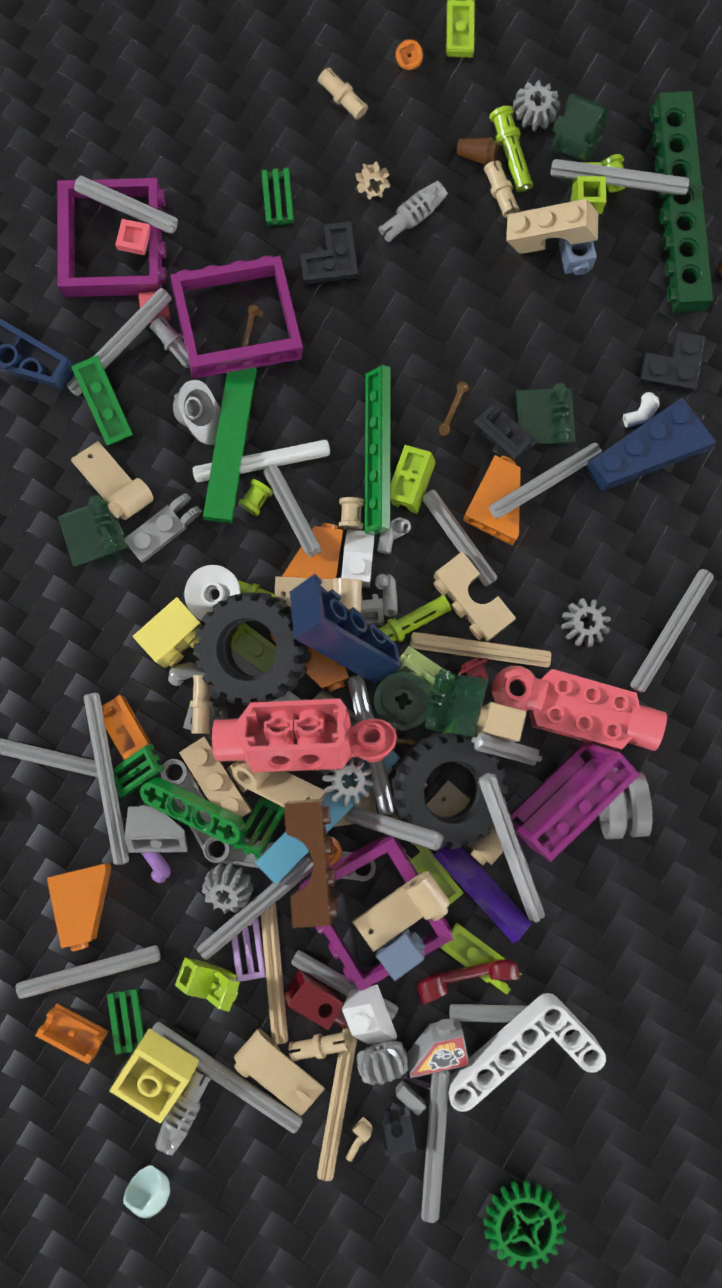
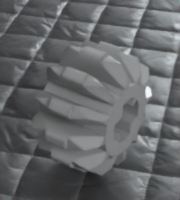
[513,80,560,131]
[561,599,611,647]
[323,757,374,806]
[202,863,254,914]
[357,1040,408,1085]

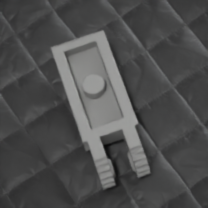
[123,493,202,563]

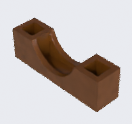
[284,799,338,928]

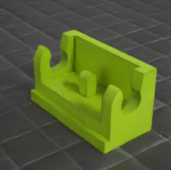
[390,445,436,514]

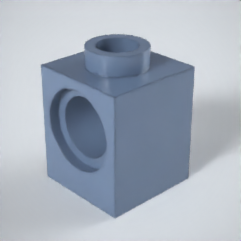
[558,238,597,275]
[376,929,425,981]

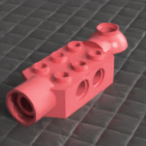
[492,666,667,751]
[212,699,397,772]

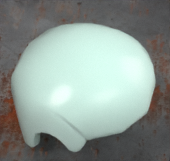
[123,1166,170,1218]

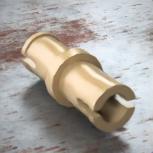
[318,68,368,120]
[484,160,520,218]
[190,675,213,734]
[289,1031,351,1061]

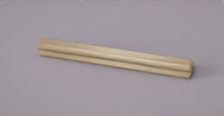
[410,632,551,668]
[261,902,288,1044]
[317,1028,357,1181]

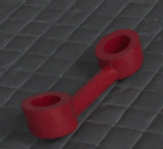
[418,959,521,1005]

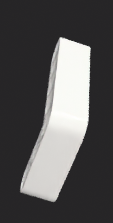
[448,993,606,1112]

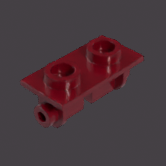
[457,658,488,694]

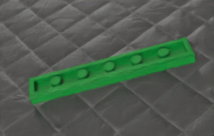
[365,365,390,535]
[203,367,257,523]

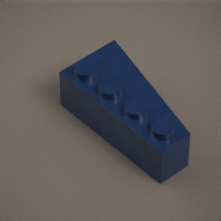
[0,319,75,390]
[585,397,716,491]

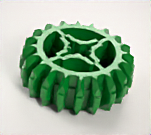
[483,1180,566,1270]

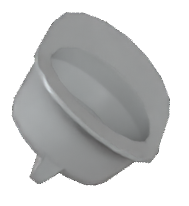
[173,380,221,445]

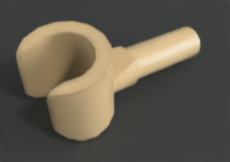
[345,1117,373,1162]

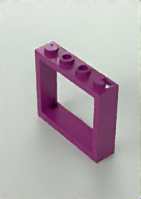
[57,178,167,297]
[171,256,303,379]
[510,742,640,862]
[300,834,453,991]

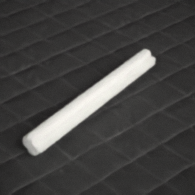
[193,440,330,482]

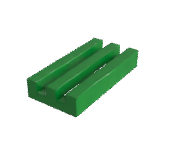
[262,168,294,226]
[113,744,165,798]
[233,797,285,859]
[107,988,145,1055]

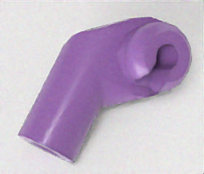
[141,852,171,883]

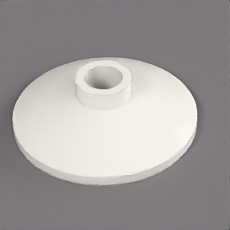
[185,565,241,621]

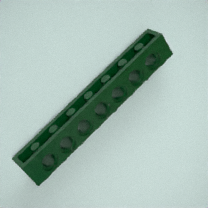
[650,91,713,313]

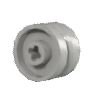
[598,772,652,839]

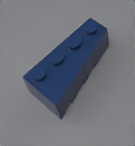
[289,574,401,684]

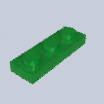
[71,355,134,446]

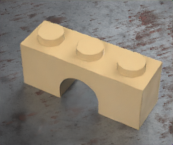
[507,199,598,254]
[434,552,516,642]
[469,702,526,742]
[179,737,253,826]

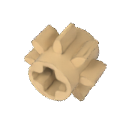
[355,161,390,199]

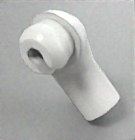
[623,392,659,428]

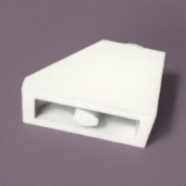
[341,529,375,588]
[342,984,397,1045]

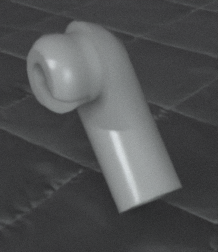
[377,518,411,554]
[375,574,398,617]
[168,662,206,686]

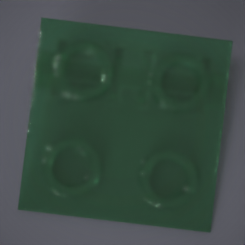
[516,383,575,444]
[58,495,128,567]
[423,669,489,737]

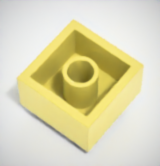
[132,597,203,668]
[110,1028,200,1124]

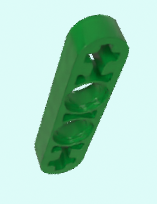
[140,777,246,845]

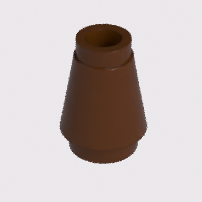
[457,137,499,165]

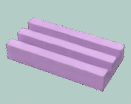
[231,917,266,982]

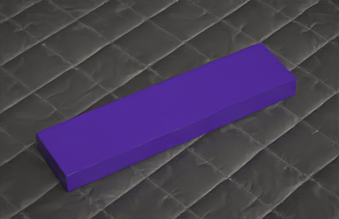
[433,846,532,943]

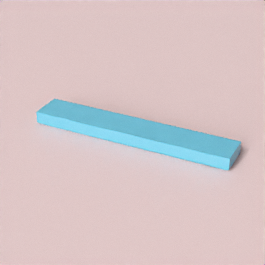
[255,751,400,884]

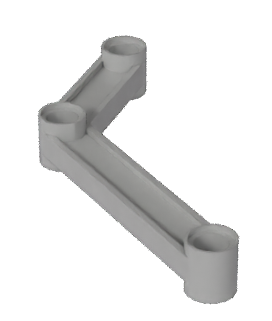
[161,759,376,881]

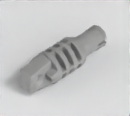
[379,181,448,242]
[155,1069,211,1155]

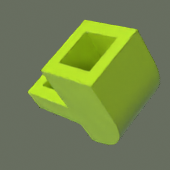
[571,162,606,214]
[175,957,240,1011]

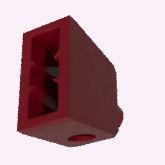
[284,969,348,1029]

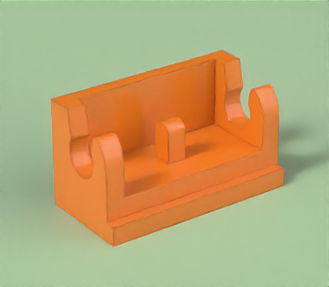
[102,695,152,760]
[35,1003,109,1064]

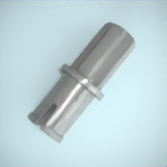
[150,316,190,368]

